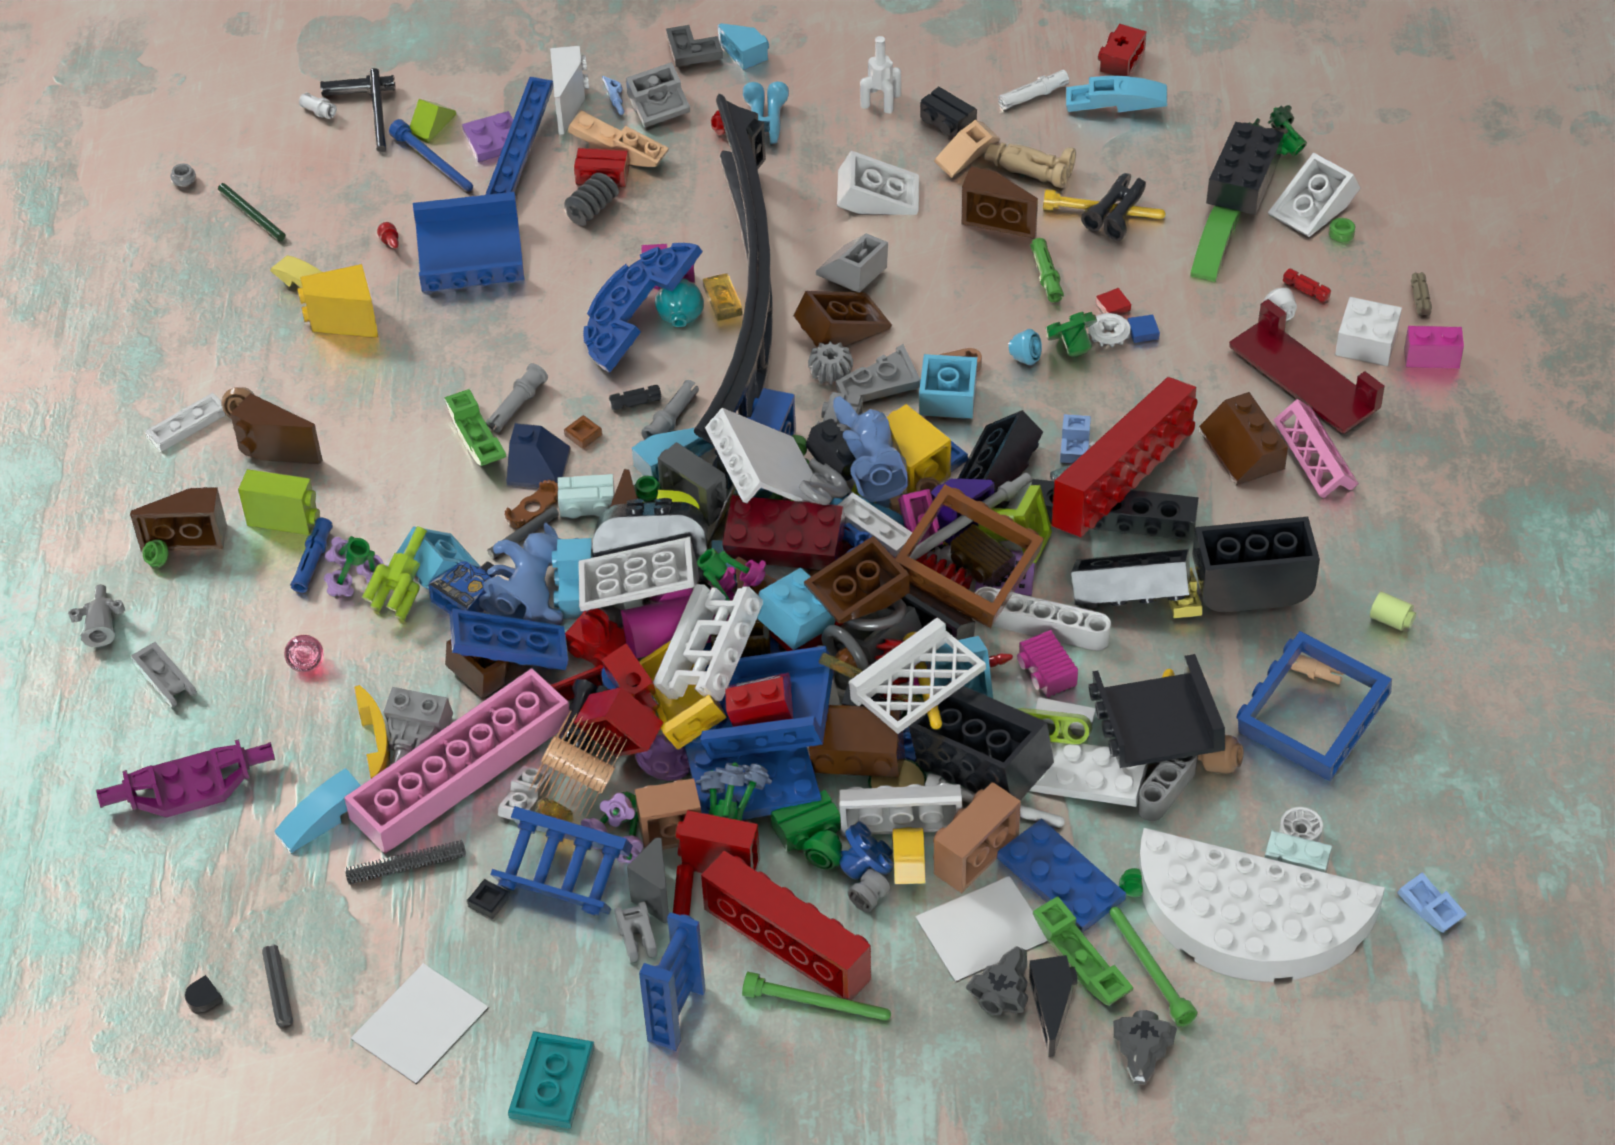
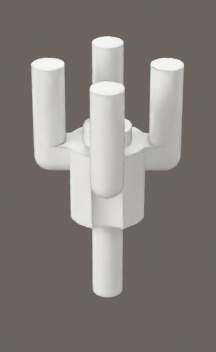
[860,36,901,113]

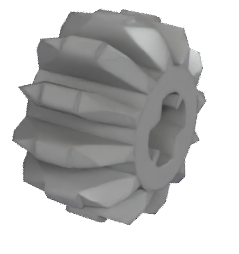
[808,341,853,385]

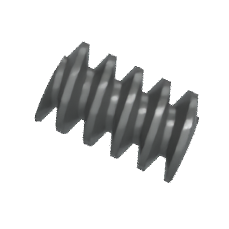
[564,173,619,226]

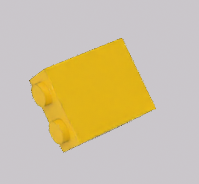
[297,264,378,338]
[887,404,951,494]

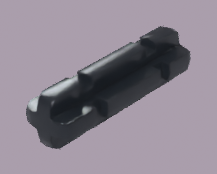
[609,385,661,410]

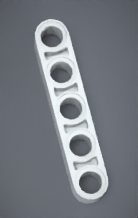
[975,587,1111,651]

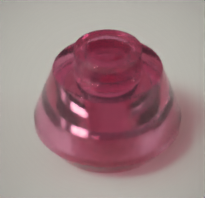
[284,635,324,673]

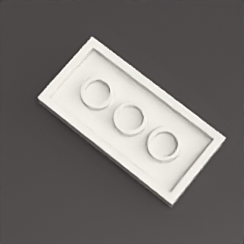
[1030,742,1148,807]

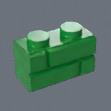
[771,789,841,852]

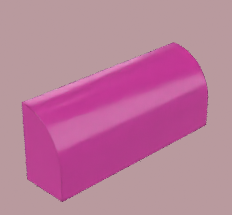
[621,590,735,658]

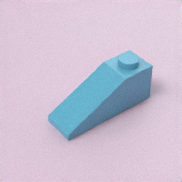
[632,428,715,481]

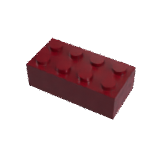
[722,495,846,570]

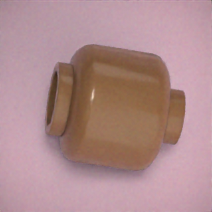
[1198,735,1244,774]

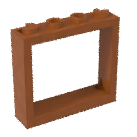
[895,484,1044,629]

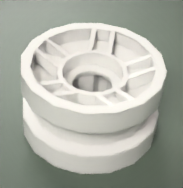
[1279,807,1323,842]

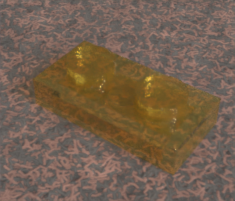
[703,273,743,321]

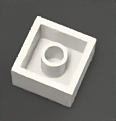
[1335,297,1402,366]

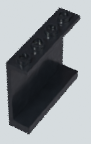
[1088,654,1225,768]

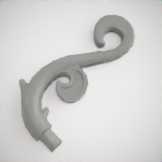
[799,458,853,505]

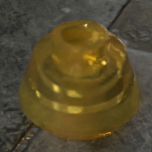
[535,797,574,823]

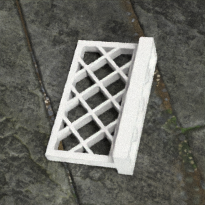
[849,618,986,734]

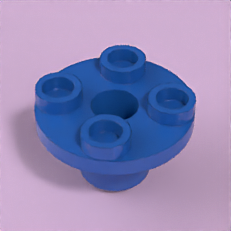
[839,821,894,880]

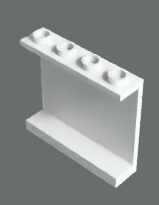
[705,408,830,505]

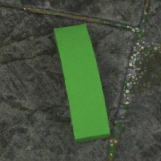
[1190,206,1241,282]
[444,389,507,466]
[1033,896,1134,1006]

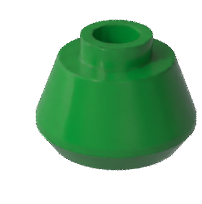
[803,830,842,870]

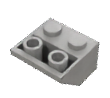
[816,233,888,293]

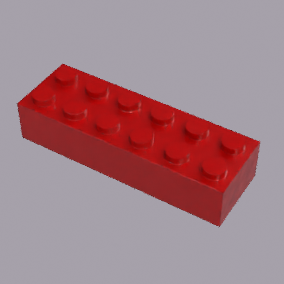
[701,851,871,1000]

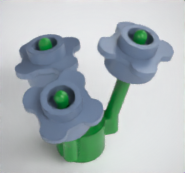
[696,762,772,821]

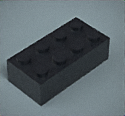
[1206,121,1284,215]

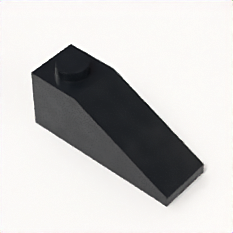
[1029,955,1077,1057]

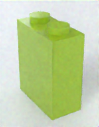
[238,469,320,535]

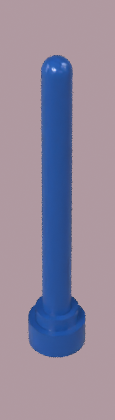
[389,119,473,192]

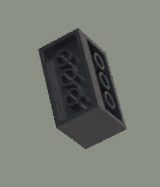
[909,681,1054,801]

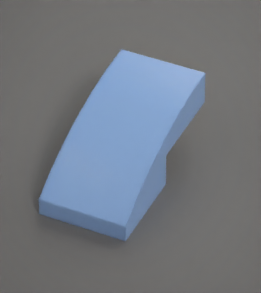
[1060,414,1091,463]
[1397,872,1467,933]

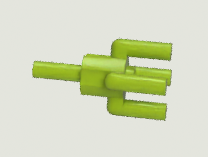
[362,526,427,621]

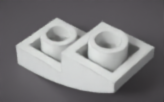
[498,766,550,820]

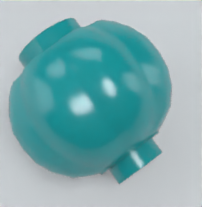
[655,278,704,327]

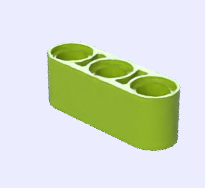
[1017,708,1093,744]

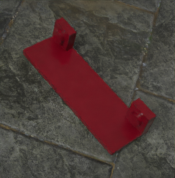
[1229,299,1385,433]

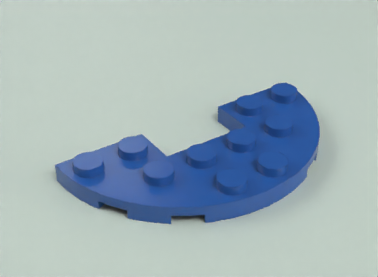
[583,243,703,373]

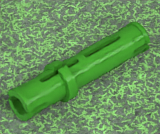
[1030,238,1064,302]

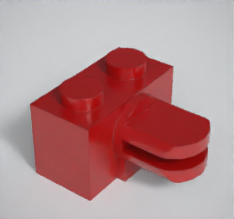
[565,608,626,667]

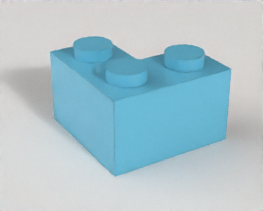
[552,538,593,619]

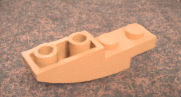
[568,110,669,167]

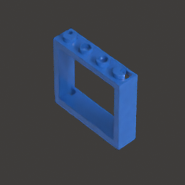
[1236,631,1392,781]

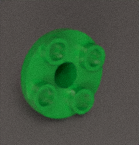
[1045,312,1097,357]

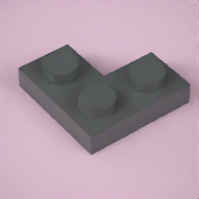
[666,25,723,67]

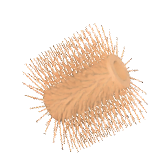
[529,711,627,819]

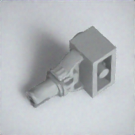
[383,687,453,765]

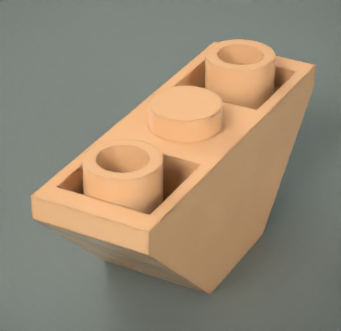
[934,120,1000,178]

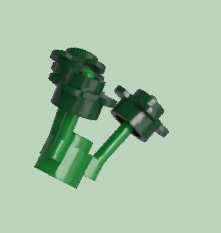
[1249,105,1307,157]

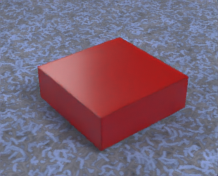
[1095,288,1132,315]

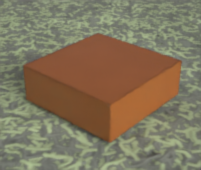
[564,415,603,449]

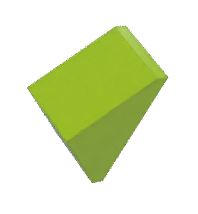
[410,99,456,143]

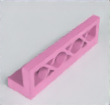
[1273,399,1359,498]

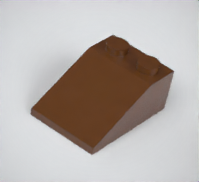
[961,166,1038,239]
[793,291,892,347]
[230,393,323,464]
[130,487,227,551]
[804,535,910,624]

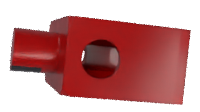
[602,644,660,711]

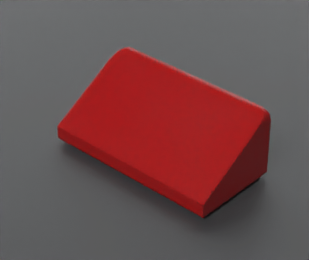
[551,665,604,701]

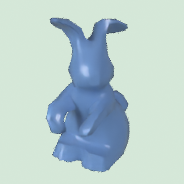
[833,396,908,508]
[479,523,579,625]

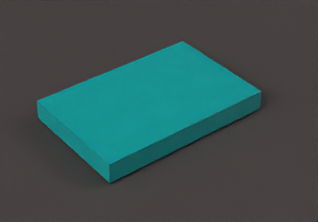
[508,1031,595,1129]

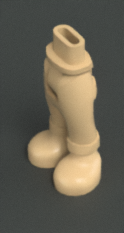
[985,142,1076,188]

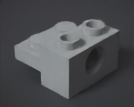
[626,62,690,128]

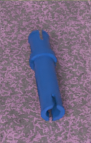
[290,517,333,593]

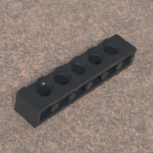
[1031,479,1199,541]

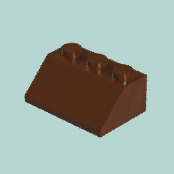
[1199,392,1288,486]
[809,705,905,778]

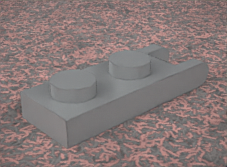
[131,642,197,708]

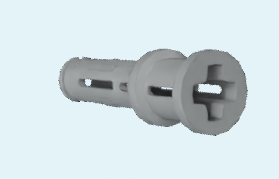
[486,363,548,433]
[641,380,699,440]

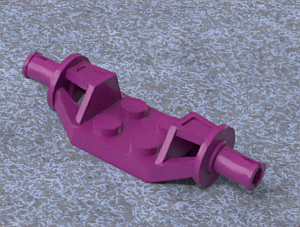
[96,739,275,818]

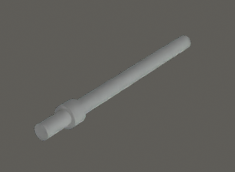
[910,472,1032,560]

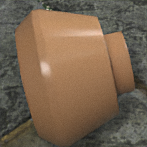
[221,387,255,419]

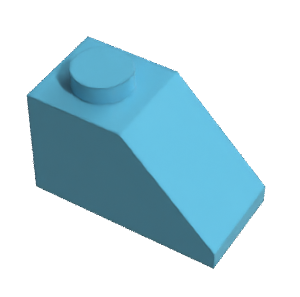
[718,23,769,70]

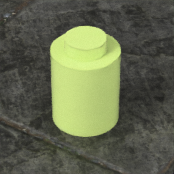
[1370,591,1417,631]

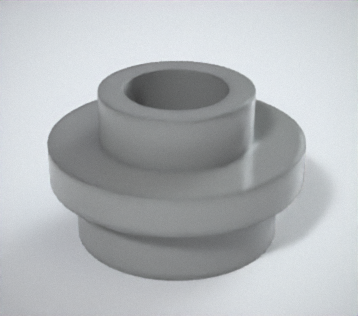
[170,163,196,186]

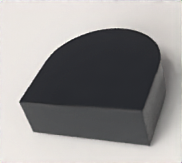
[185,975,223,1012]

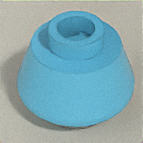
[1009,329,1042,365]

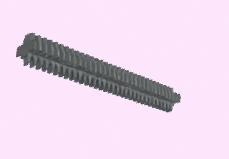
[345,840,466,885]

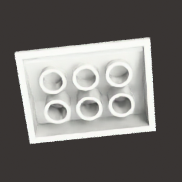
[579,537,699,611]

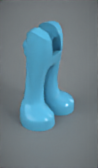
[743,81,789,144]

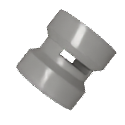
[848,869,890,912]

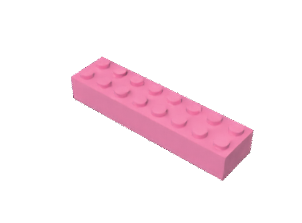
[344,669,570,854]

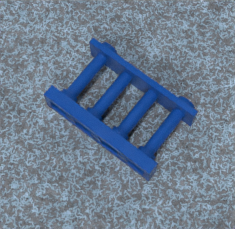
[490,806,633,916]
[639,912,706,1051]

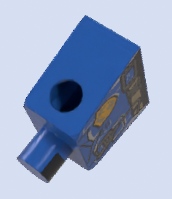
[428,561,496,614]

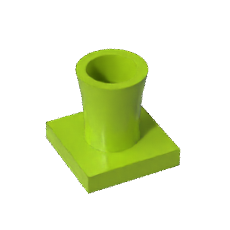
[979,485,1052,563]

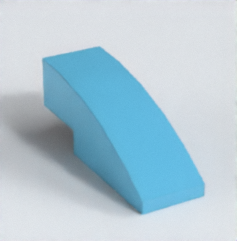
[274,768,361,853]

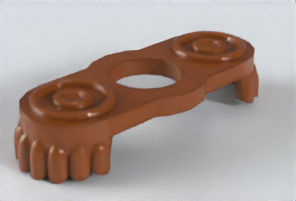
[504,480,558,528]

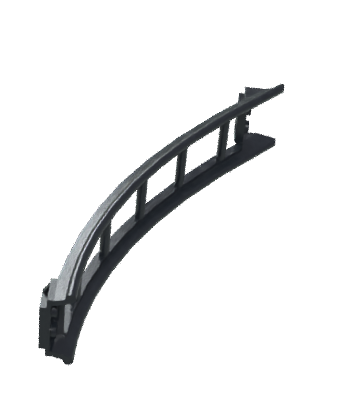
[694,94,773,489]

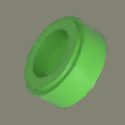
[1329,218,1356,242]

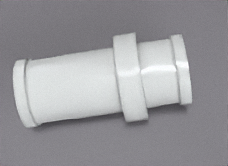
[299,92,337,119]

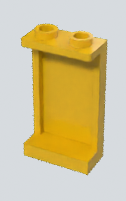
[639,641,727,750]

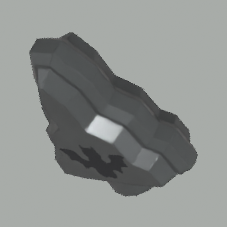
[966,946,1028,1015]
[1113,1010,1177,1085]

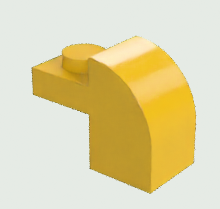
[892,827,925,884]

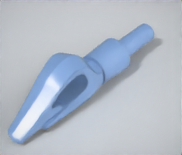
[602,76,624,115]

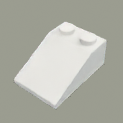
[550,46,589,135]
[837,151,919,215]
[1268,152,1361,237]

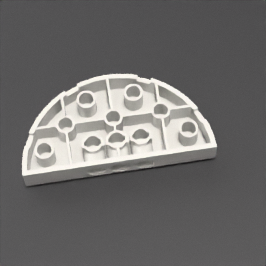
[1139,828,1385,982]

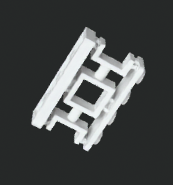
[653,584,763,701]

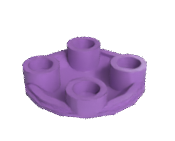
[635,734,690,781]

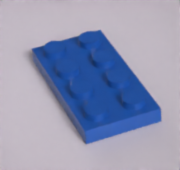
[450,608,568,670]
[997,818,1126,933]

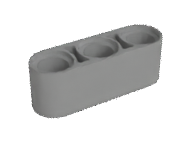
[1138,755,1198,821]

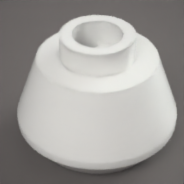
[1263,288,1297,321]

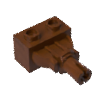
[445,639,513,698]

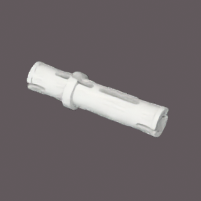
[998,69,1069,110]

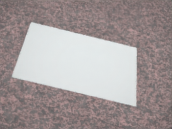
[915,876,1048,981]
[350,963,488,1083]

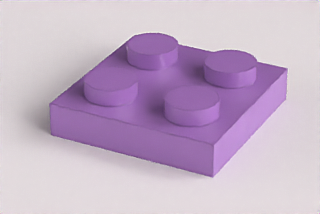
[462,111,513,162]

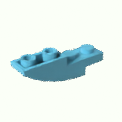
[1066,76,1167,113]

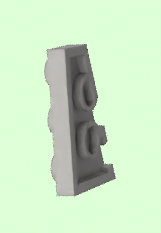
[836,344,921,402]

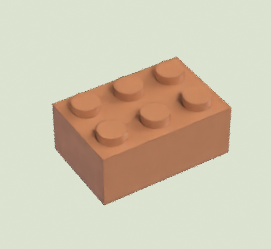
[933,782,1021,893]

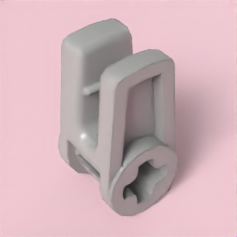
[614,902,657,963]

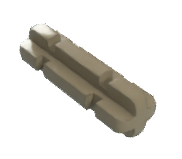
[1411,272,1432,316]

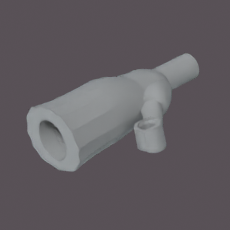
[68,584,125,647]

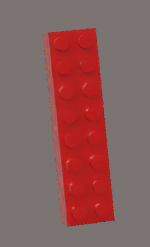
[1052,377,1198,538]

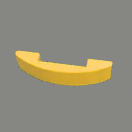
[354,685,390,779]

